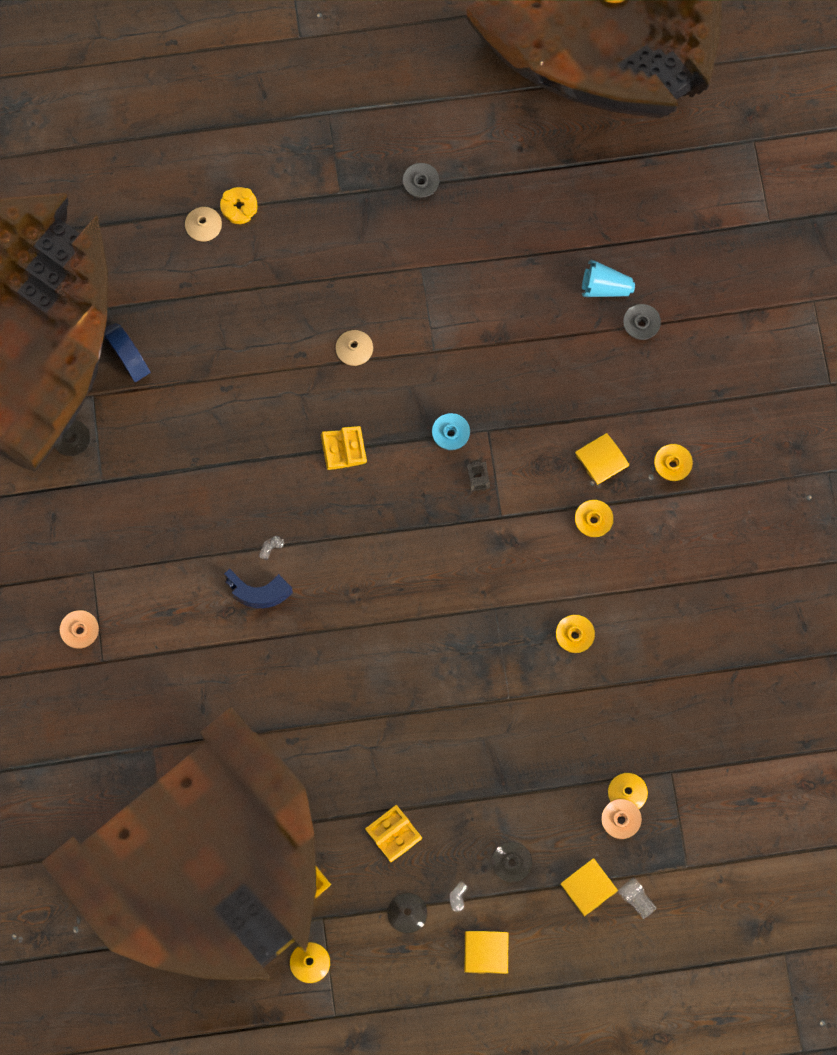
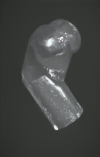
[259,536,284,560]
[449,881,468,912]

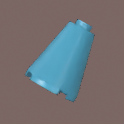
[582,260,635,297]

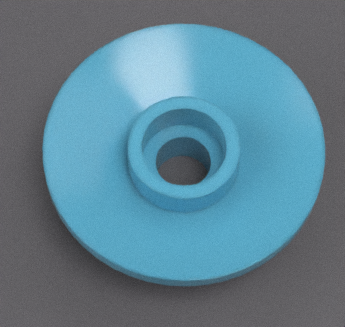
[432,413,470,450]

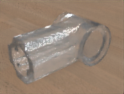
[618,877,657,920]

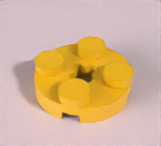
[220,187,258,224]

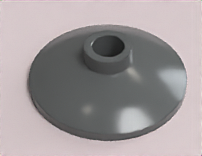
[403,163,439,198]
[623,304,661,340]

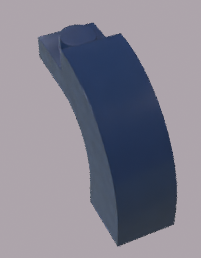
[103,323,151,382]
[224,569,293,608]

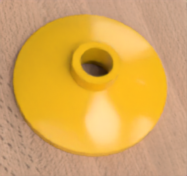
[654,444,693,481]
[575,500,613,537]
[556,615,595,653]
[608,773,648,809]
[290,942,330,983]

